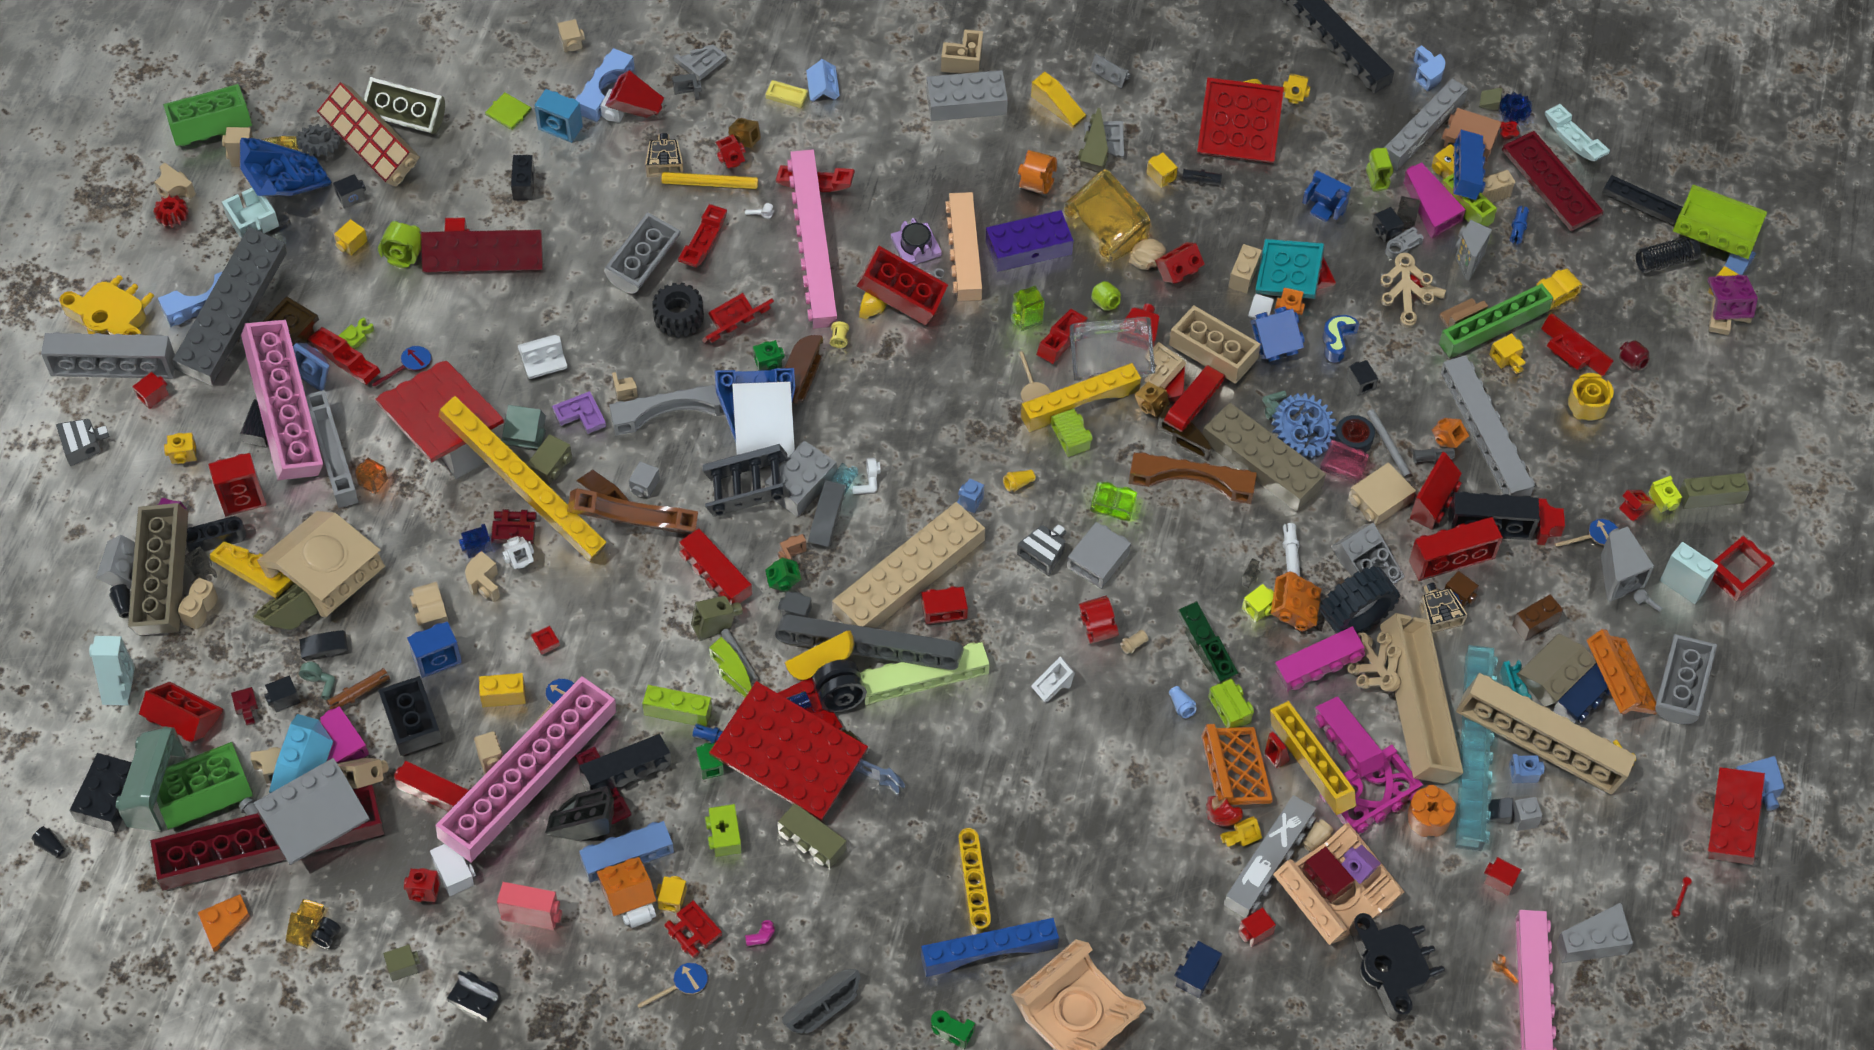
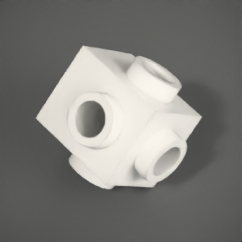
[502,536,534,569]

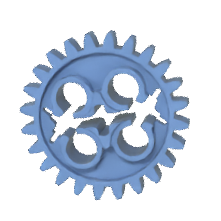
[1271,393,1336,459]

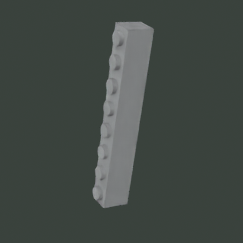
[1441,355,1535,497]

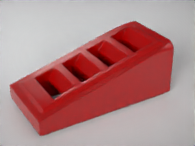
[1264,731,1290,769]

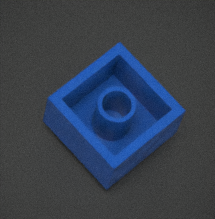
[407,621,462,678]

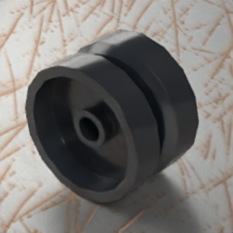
[812,659,867,713]

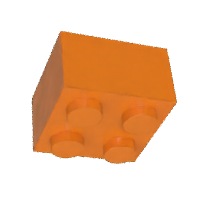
[597,857,656,916]

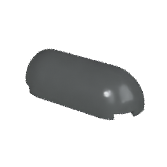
[782,969,861,1033]

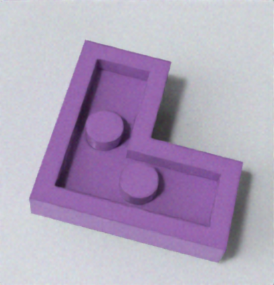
[552,391,606,434]

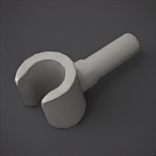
[923,268,945,281]
[1634,589,1662,612]

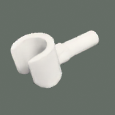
[745,203,774,219]

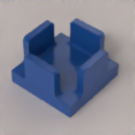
[1302,170,1351,222]

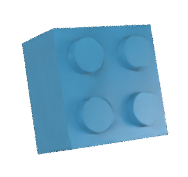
[534,89,583,143]

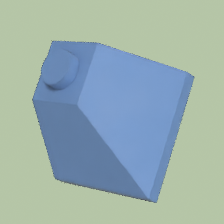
[293,343,330,391]

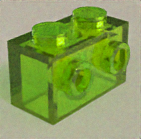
[1011,286,1044,331]

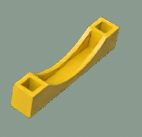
[1021,363,1141,433]

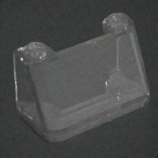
[1070,317,1155,382]

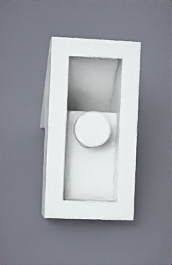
[1031,657,1075,702]

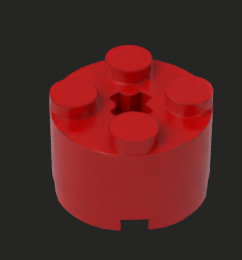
[1078,595,1119,644]

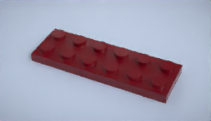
[1502,131,1604,231]
[421,230,543,272]

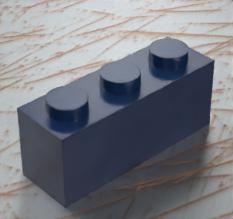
[1553,663,1611,724]

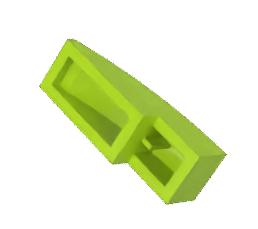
[709,637,751,698]

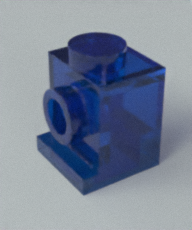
[459,524,493,558]

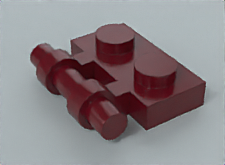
[491,509,537,544]

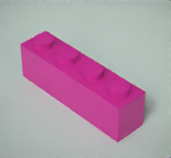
[1275,626,1365,692]
[1314,696,1384,777]

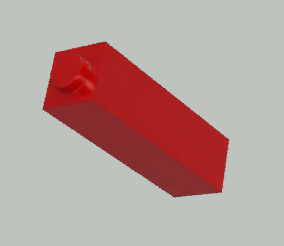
[394,761,469,812]

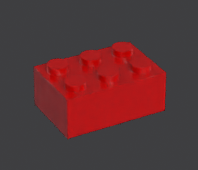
[208,453,266,517]

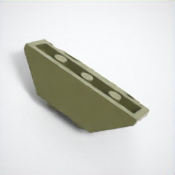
[253,584,318,630]

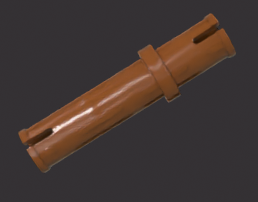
[326,668,390,709]

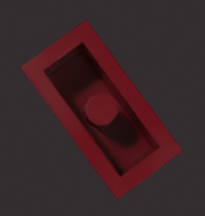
[1302,846,1355,903]

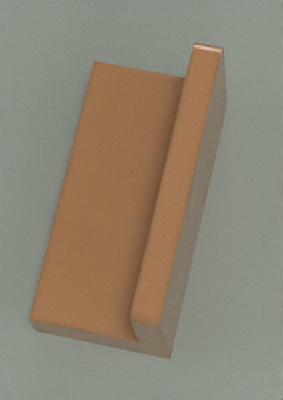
[1439,298,1488,328]

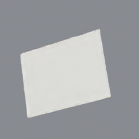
[732,382,795,457]

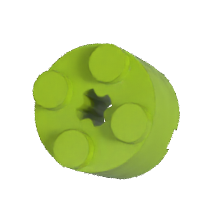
[378,221,422,268]

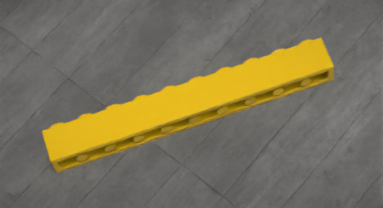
[438,396,607,562]

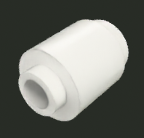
[621,903,656,929]

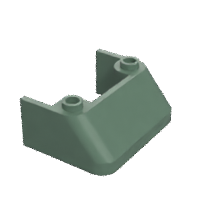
[116,727,186,832]

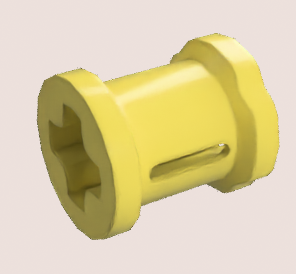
[830,321,849,348]

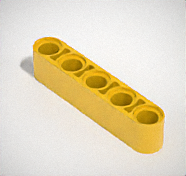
[958,828,991,935]

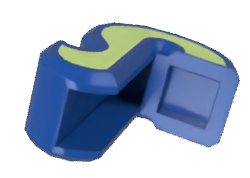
[1322,315,1360,363]

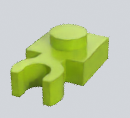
[338,317,374,349]

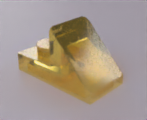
[285,899,325,949]

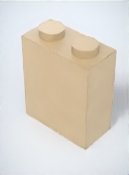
[1348,462,1416,526]

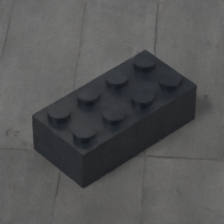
[1448,491,1539,540]

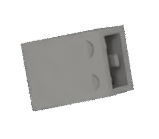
[1331,522,1405,584]

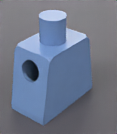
[1736,756,1784,811]

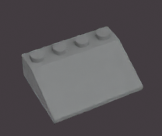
[254,758,370,865]

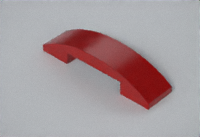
[776,165,855,192]
[678,204,727,267]

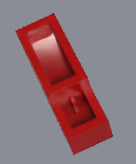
[1036,309,1088,364]

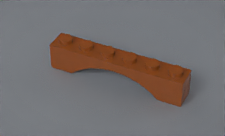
[1129,452,1257,504]
[567,488,698,535]

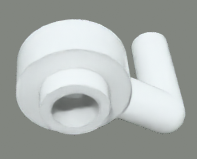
[852,458,881,494]

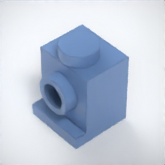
[957,478,984,514]
[1509,754,1544,783]

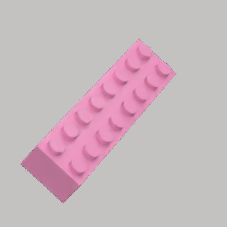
[241,320,323,480]

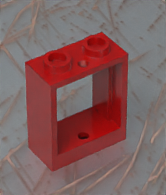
[1712,535,1775,602]

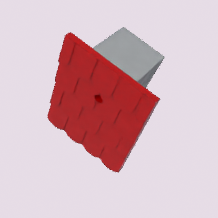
[375,361,504,479]

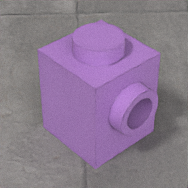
[1342,845,1381,884]

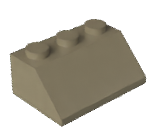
[1517,634,1597,706]

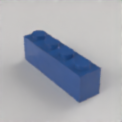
[1453,130,1485,200]

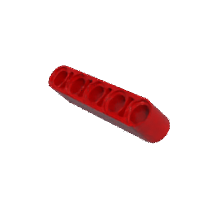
[1164,365,1225,432]

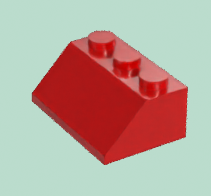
[1410,452,1462,530]
[139,681,223,742]

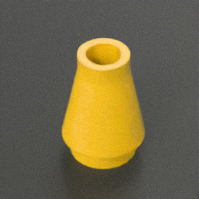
[1003,469,1035,492]

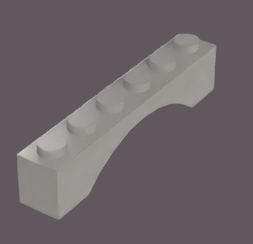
[609,385,725,436]
[305,390,359,508]

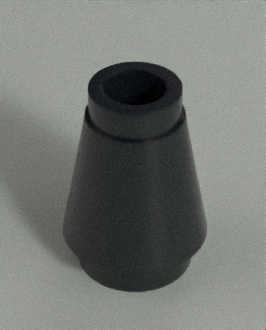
[109,584,131,618]
[31,826,66,858]

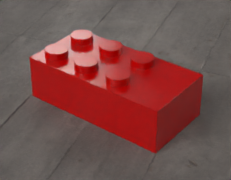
[856,246,948,325]
[1409,517,1503,581]
[1708,767,1765,865]

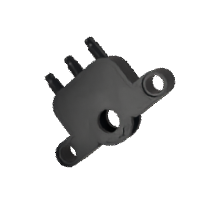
[1349,913,1445,1022]

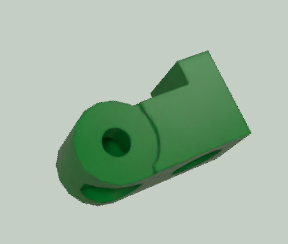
[931,1010,975,1050]

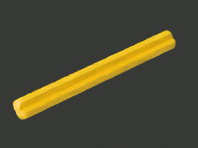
[661,172,758,189]

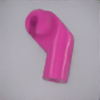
[745,920,775,946]

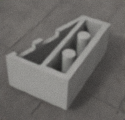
[1556,903,1633,963]

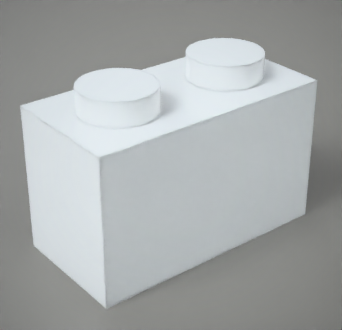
[430,844,476,897]

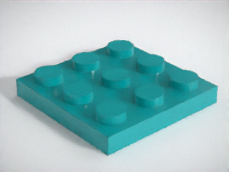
[1255,239,1325,299]

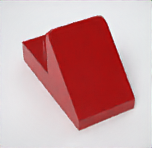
[1619,490,1656,521]

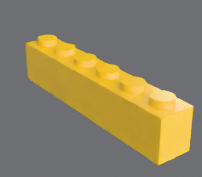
[1270,701,1356,815]

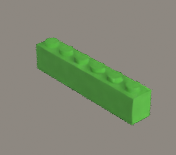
[1439,283,1553,358]

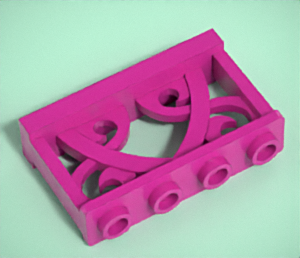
[1319,745,1424,834]

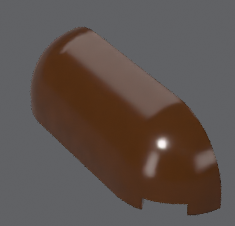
[785,335,823,404]

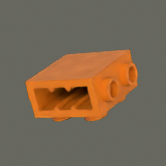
[1271,571,1321,632]

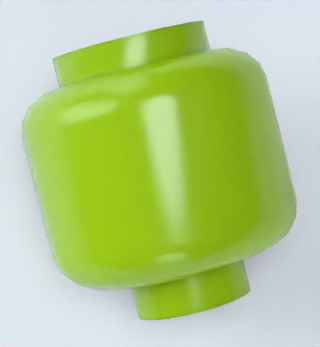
[1091,281,1121,311]

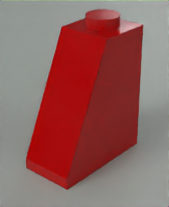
[605,70,664,118]

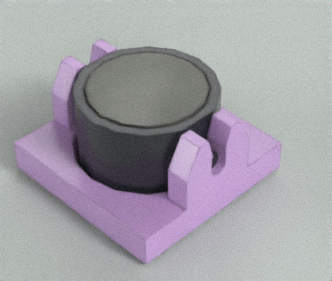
[891,218,942,265]

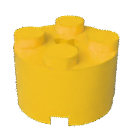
[1568,373,1614,420]

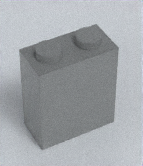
[1067,522,1131,589]

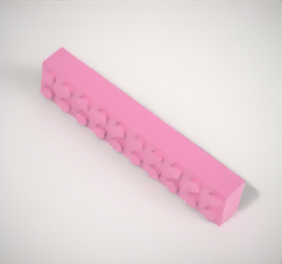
[435,676,616,863]

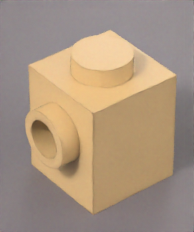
[557,19,585,52]

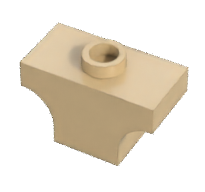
[154,162,196,199]
[250,747,281,784]

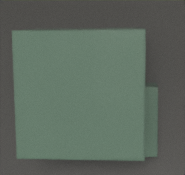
[501,405,546,450]

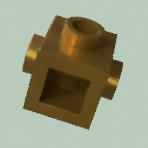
[728,118,761,148]
[1135,381,1170,417]

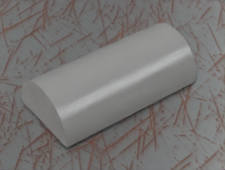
[604,212,681,293]
[1655,634,1717,724]

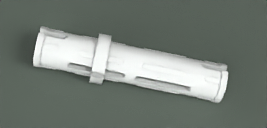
[1283,523,1300,576]

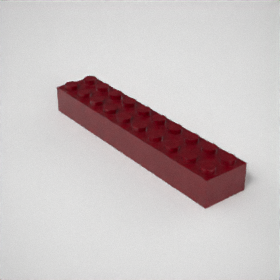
[150,784,385,891]

